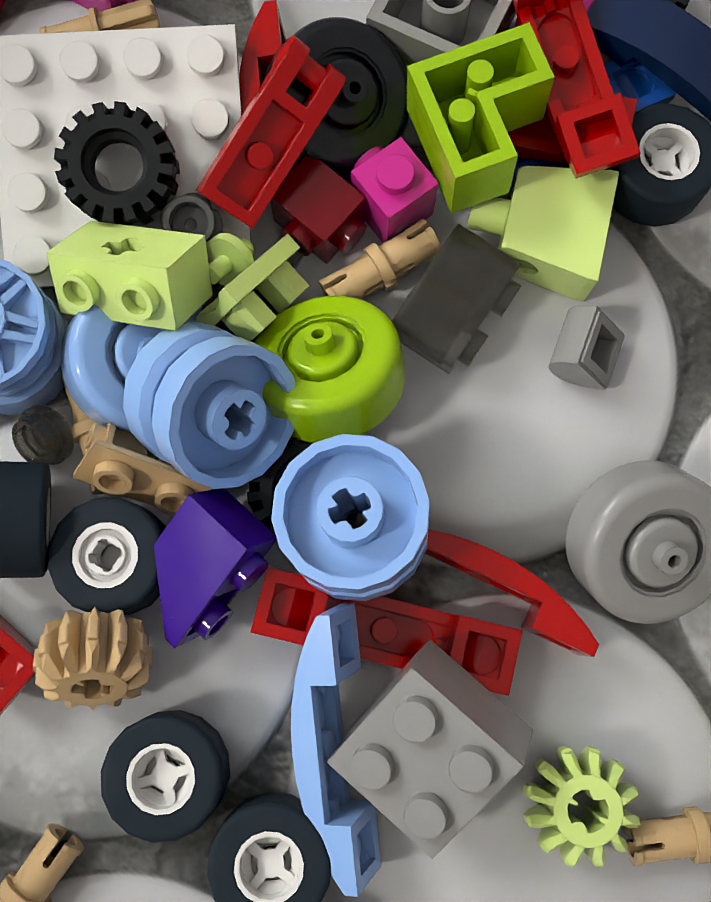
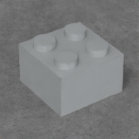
[366,0,516,72]
[326,639,533,859]

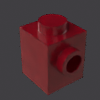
[270,156,367,264]

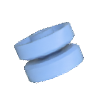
[123,322,296,489]
[271,434,430,601]

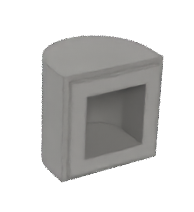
[548,306,625,390]

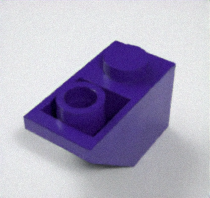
[154,488,277,649]

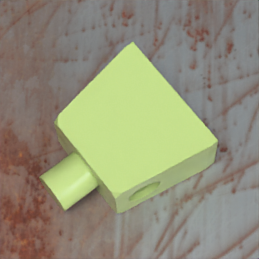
[466,166,619,302]

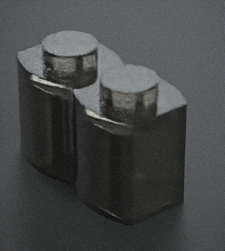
[392,224,522,374]

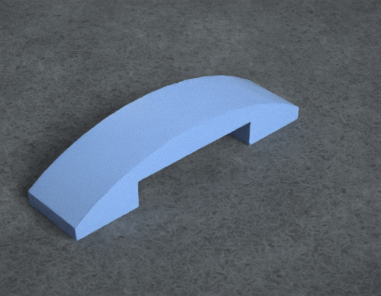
[291,602,381,897]

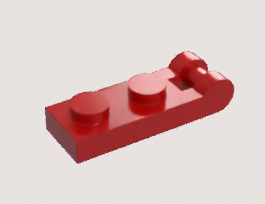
[195,35,346,229]

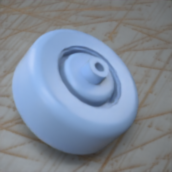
[60,304,203,433]

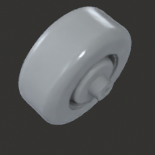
[566,460,711,624]

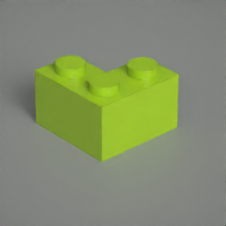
[407,22,555,214]

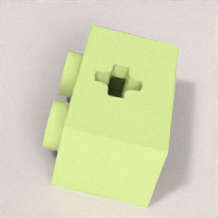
[46,221,213,331]

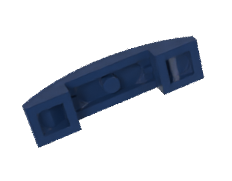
[586,0,711,121]

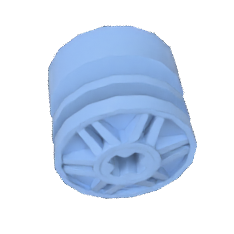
[0,259,69,415]

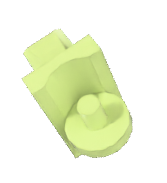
[195,233,309,341]

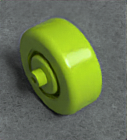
[254,296,406,443]

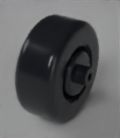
[263,17,410,176]

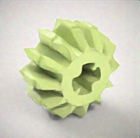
[523,746,641,867]

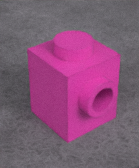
[351,137,439,243]

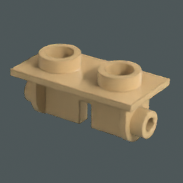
[72,423,212,515]

